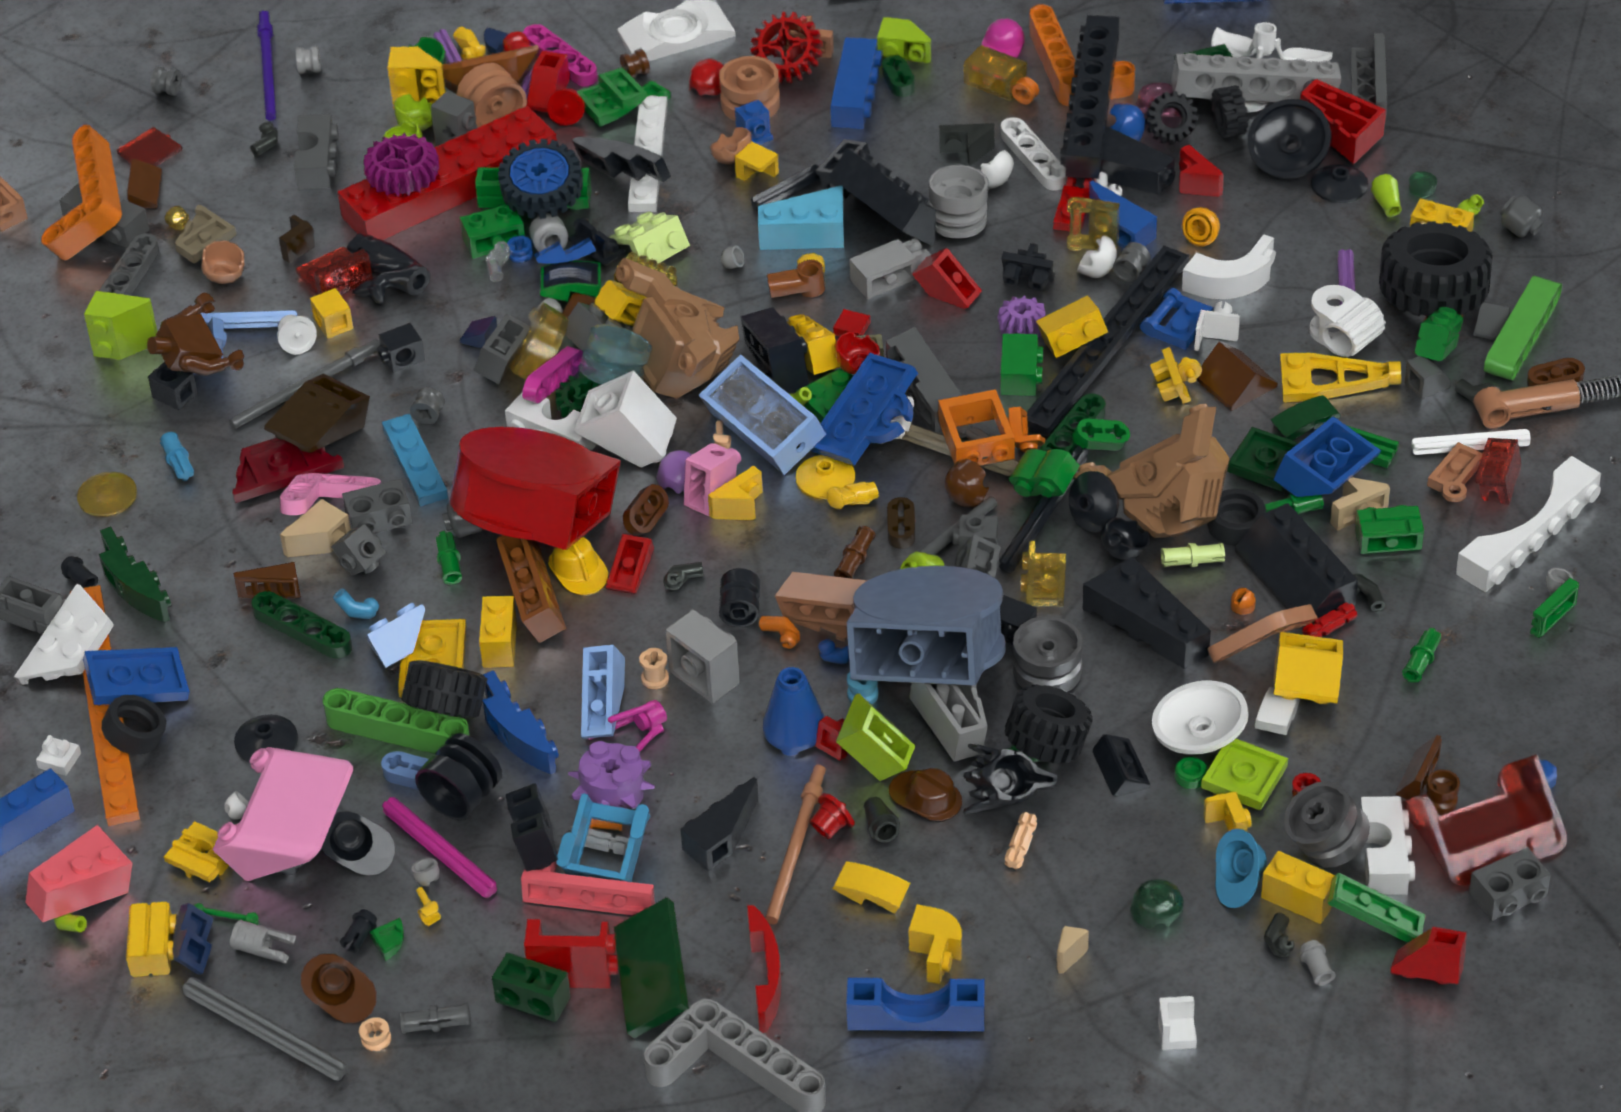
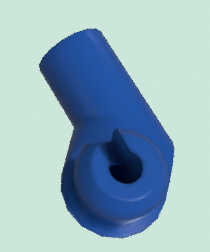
[818,639,849,664]

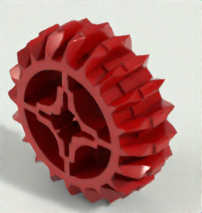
[750,11,823,84]

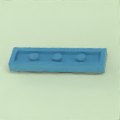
[382,413,448,507]

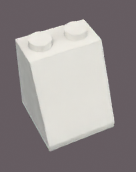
[574,370,677,468]

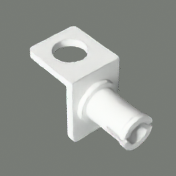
[1194,301,1240,351]

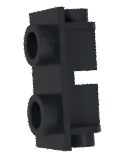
[568,218,626,267]

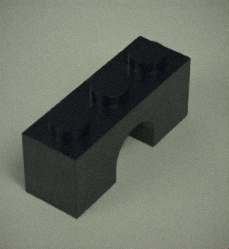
[505,783,558,871]

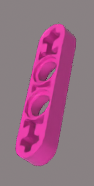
[523,24,598,87]
[522,346,583,404]

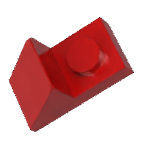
[1179,144,1224,197]

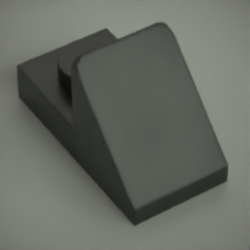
[939,123,995,166]

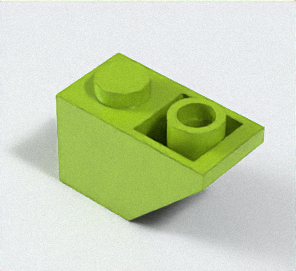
[877,17,931,63]

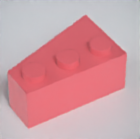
[25,825,133,922]

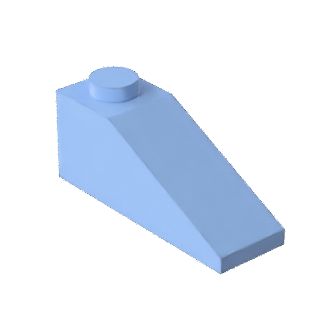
[581,644,625,739]

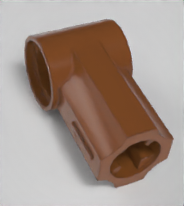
[767,259,825,298]

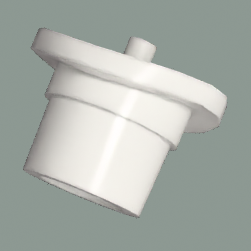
[277,315,316,355]

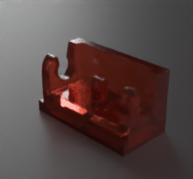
[1475,438,1522,505]

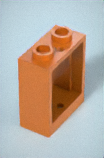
[938,389,1015,466]

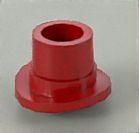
[547,88,585,126]
[809,793,855,840]

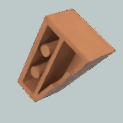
[775,572,868,642]

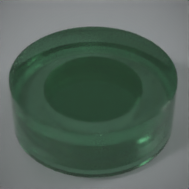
[1408,171,1437,197]

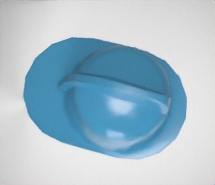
[1216,829,1267,908]

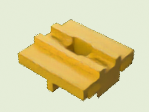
[163,821,229,882]

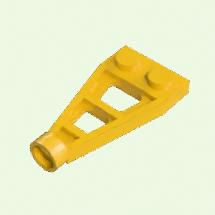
[1280,353,1401,402]

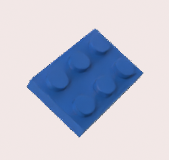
[83,647,190,705]

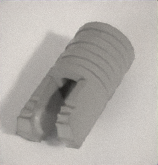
[230,920,296,964]

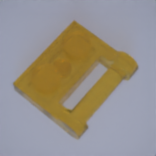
[1067,197,1120,251]

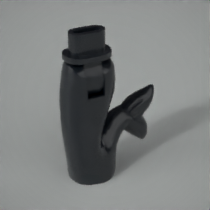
[347,233,430,304]

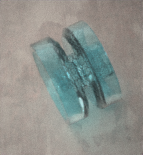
[579,324,652,385]

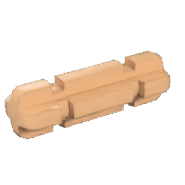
[1005,812,1037,869]

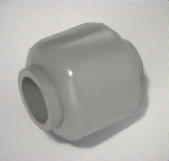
[529,214,568,251]

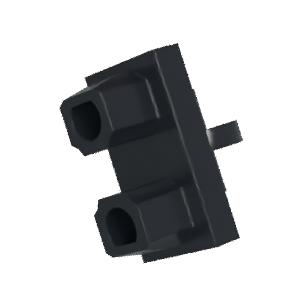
[1001,243,1055,291]

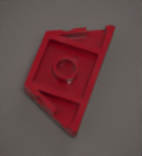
[232,438,344,504]

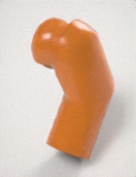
[759,616,800,649]

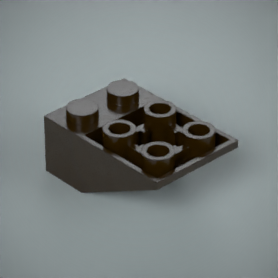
[264,373,370,453]

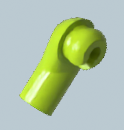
[54,912,87,933]

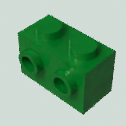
[460,204,525,259]

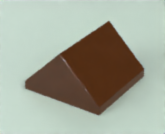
[1196,341,1278,412]

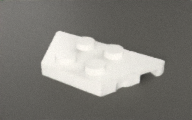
[14,584,114,685]

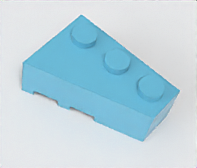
[758,185,844,250]

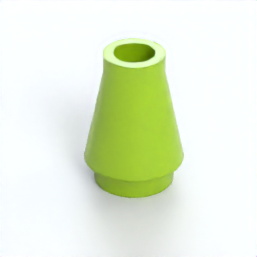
[1371,174,1402,217]

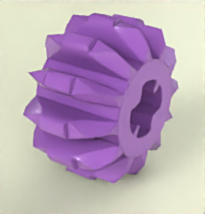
[998,295,1046,337]

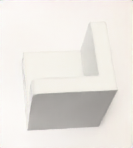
[1158,996,1197,1050]

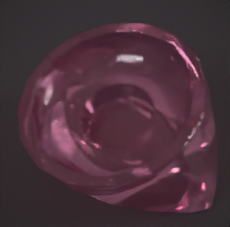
[1135,82,1181,117]

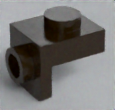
[279,214,315,264]

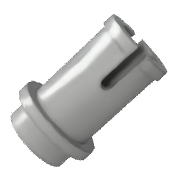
[1300,940,1335,985]

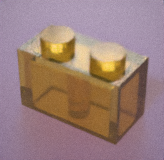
[963,45,1027,101]

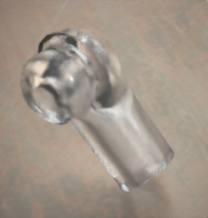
[486,241,510,282]

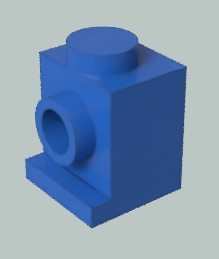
[735,99,773,145]

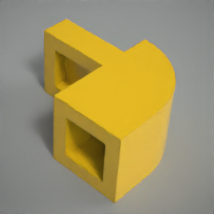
[908,904,962,984]

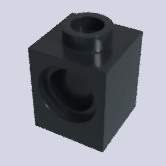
[377,323,425,373]
[148,362,198,411]
[1000,595,1037,645]

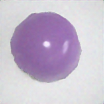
[656,450,693,494]

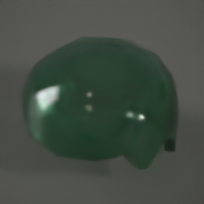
[1130,879,1185,929]

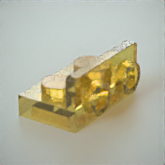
[1021,541,1066,607]

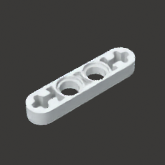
[1001,117,1067,191]

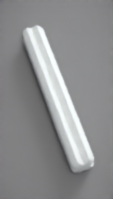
[1411,429,1531,455]

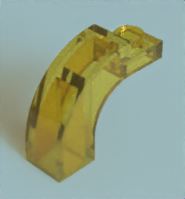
[509,302,568,380]

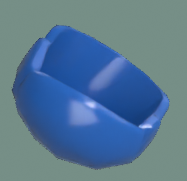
[1110,103,1145,141]

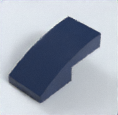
[173,903,214,975]

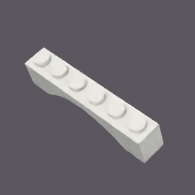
[1456,456,1601,593]

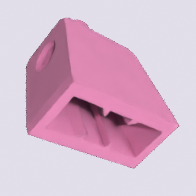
[684,443,741,516]

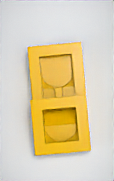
[832,861,910,914]

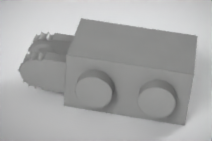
[849,238,930,300]

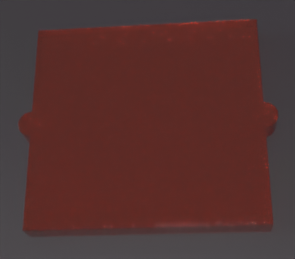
[117,127,183,167]

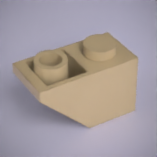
[280,499,351,558]

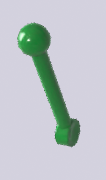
[194,903,259,925]

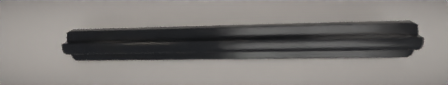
[999,446,1089,573]

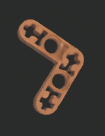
[1207,604,1318,663]

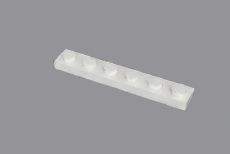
[628,96,668,212]

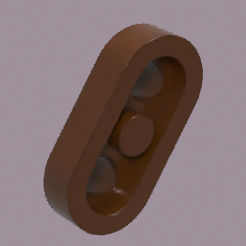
[1527,358,1585,387]
[623,484,669,536]

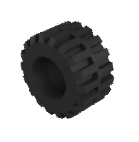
[401,660,487,718]
[1004,685,1093,764]

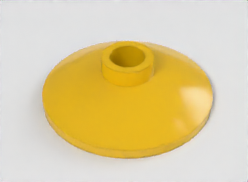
[795,455,855,499]

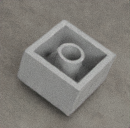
[665,609,740,704]

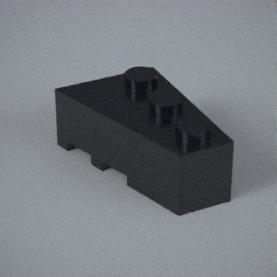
[740,307,809,393]

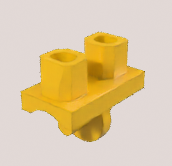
[1150,347,1202,404]

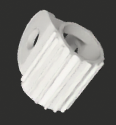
[1310,285,1386,358]

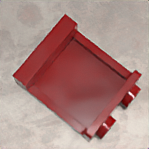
[524,919,618,989]

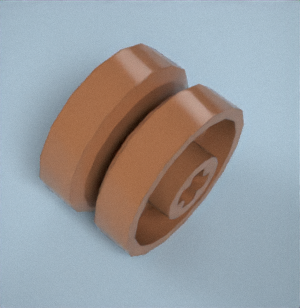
[720,56,780,121]
[456,63,527,127]

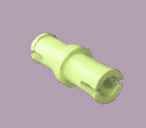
[1160,543,1225,568]

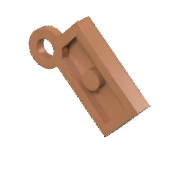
[1427,442,1485,502]

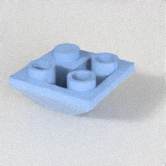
[366,603,425,669]

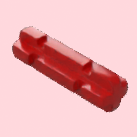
[1302,603,1358,637]

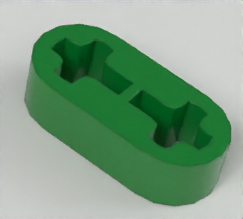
[1072,418,1130,451]

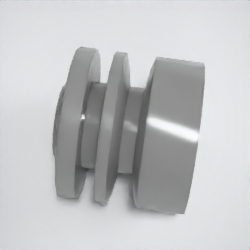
[929,165,988,239]

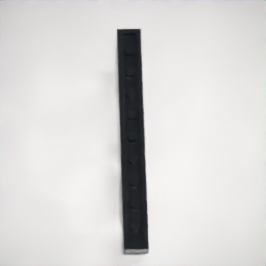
[1027,246,1189,437]

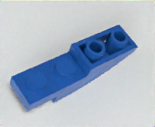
[482,670,559,774]

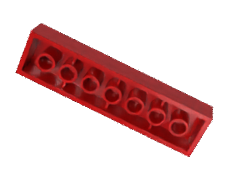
[337,105,557,240]

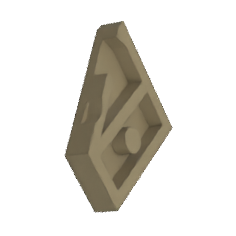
[175,204,237,264]

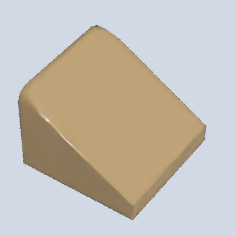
[1057,926,1089,974]

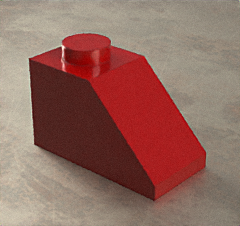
[912,247,982,309]

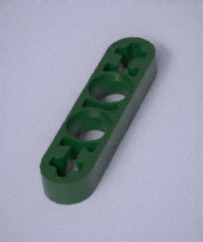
[1039,393,1106,453]
[251,591,352,659]

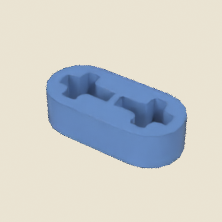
[381,751,429,790]

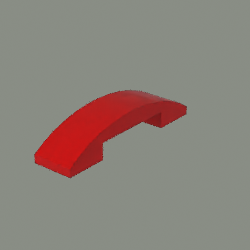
[747,905,781,1033]

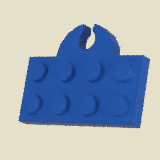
[810,353,918,466]

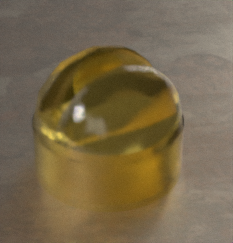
[165,206,190,231]

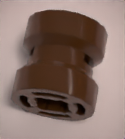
[1424,769,1460,815]

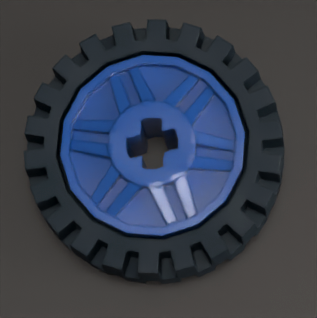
[498,139,583,219]

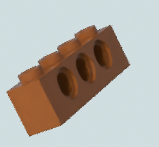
[496,535,566,643]

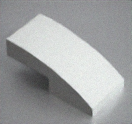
[1255,687,1300,735]

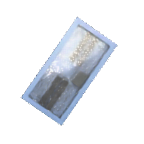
[699,354,826,475]

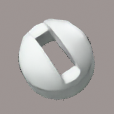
[224,791,249,819]

